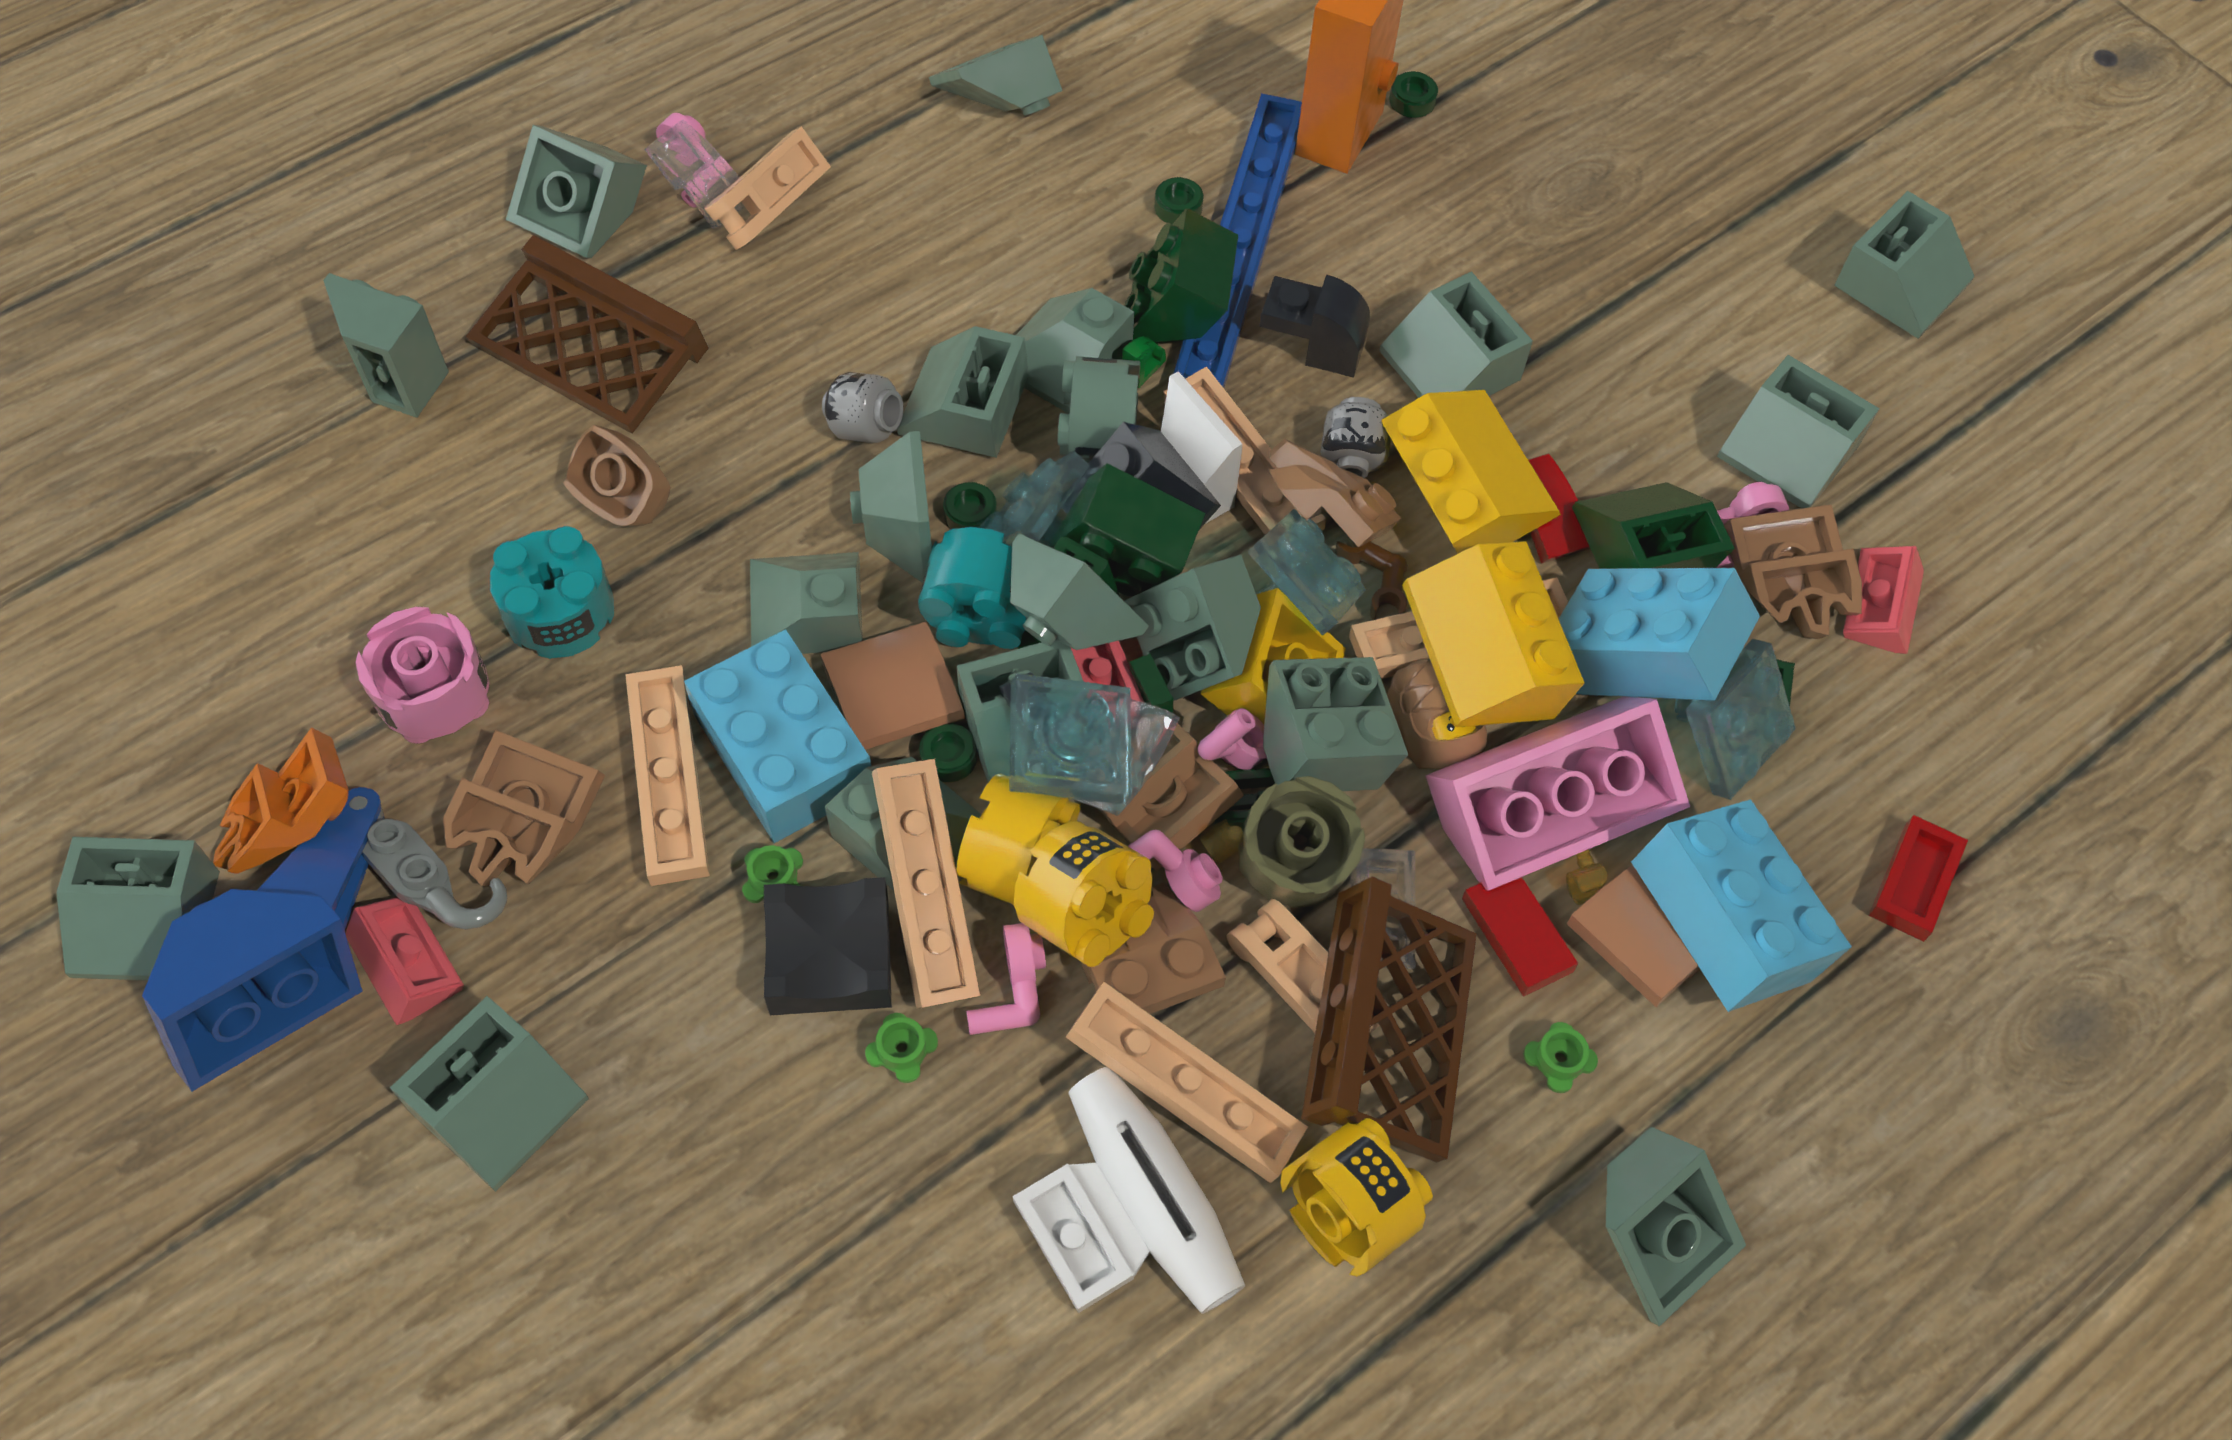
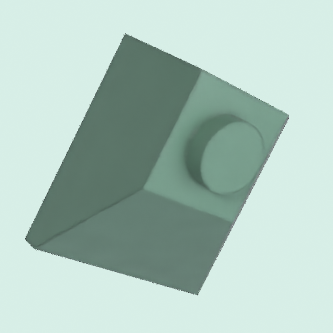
[929,35,1063,116]
[506,125,647,258]
[1016,288,1134,414]
[850,431,932,583]
[1010,534,1149,650]
[750,552,863,654]
[825,757,981,891]
[1606,1127,1746,1326]

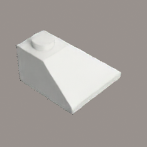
[1161,371,1243,524]

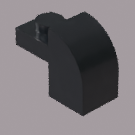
[1260,274,1370,378]

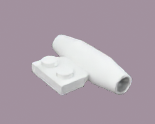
[1013,1067,1245,1314]

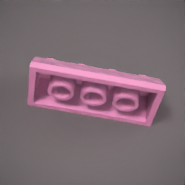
[1425,696,1690,891]

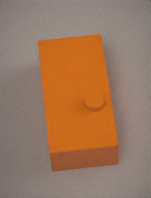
[1295,0,1404,174]

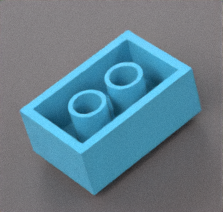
[1559,568,1760,701]
[684,629,871,843]
[1631,799,1852,1012]

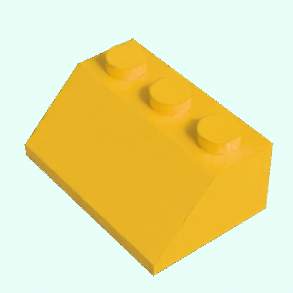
[1381,390,1561,554]
[1402,542,1585,727]

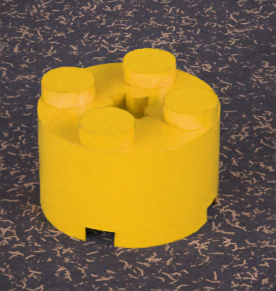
[956,773,1080,905]

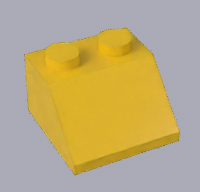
[1201,588,1346,724]

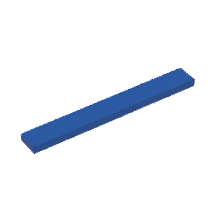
[1173,93,1302,388]

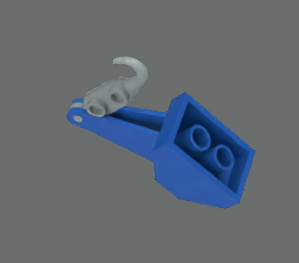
[142,787,507,1092]

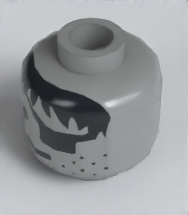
[822,372,903,443]
[1320,397,1391,478]

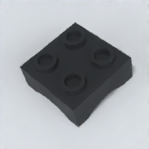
[764,877,892,1016]

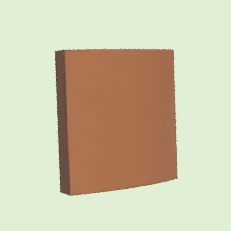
[820,622,965,750]
[1567,865,1700,1007]

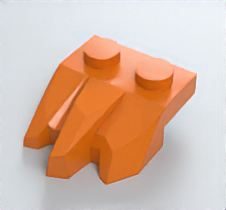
[213,727,349,874]

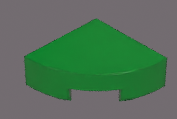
[1122,336,1166,388]

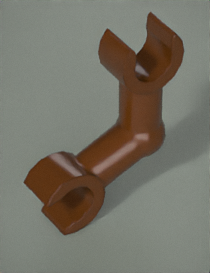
[1335,536,1408,620]

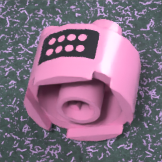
[356,607,489,744]

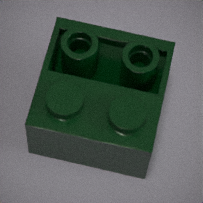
[1124,208,1238,342]
[1049,463,1205,597]
[1572,482,1735,569]

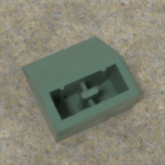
[1834,190,1975,339]
[1380,271,1533,398]
[323,273,449,418]
[897,326,1029,458]
[1717,355,1880,509]
[1124,555,1261,701]
[957,640,1101,782]
[1263,657,1408,791]
[56,837,220,980]
[390,996,589,1192]

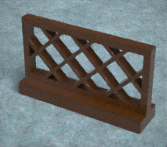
[466,235,709,434]
[1301,876,1477,1163]

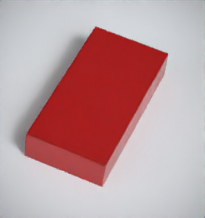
[1868,815,1968,942]
[1462,877,1578,997]

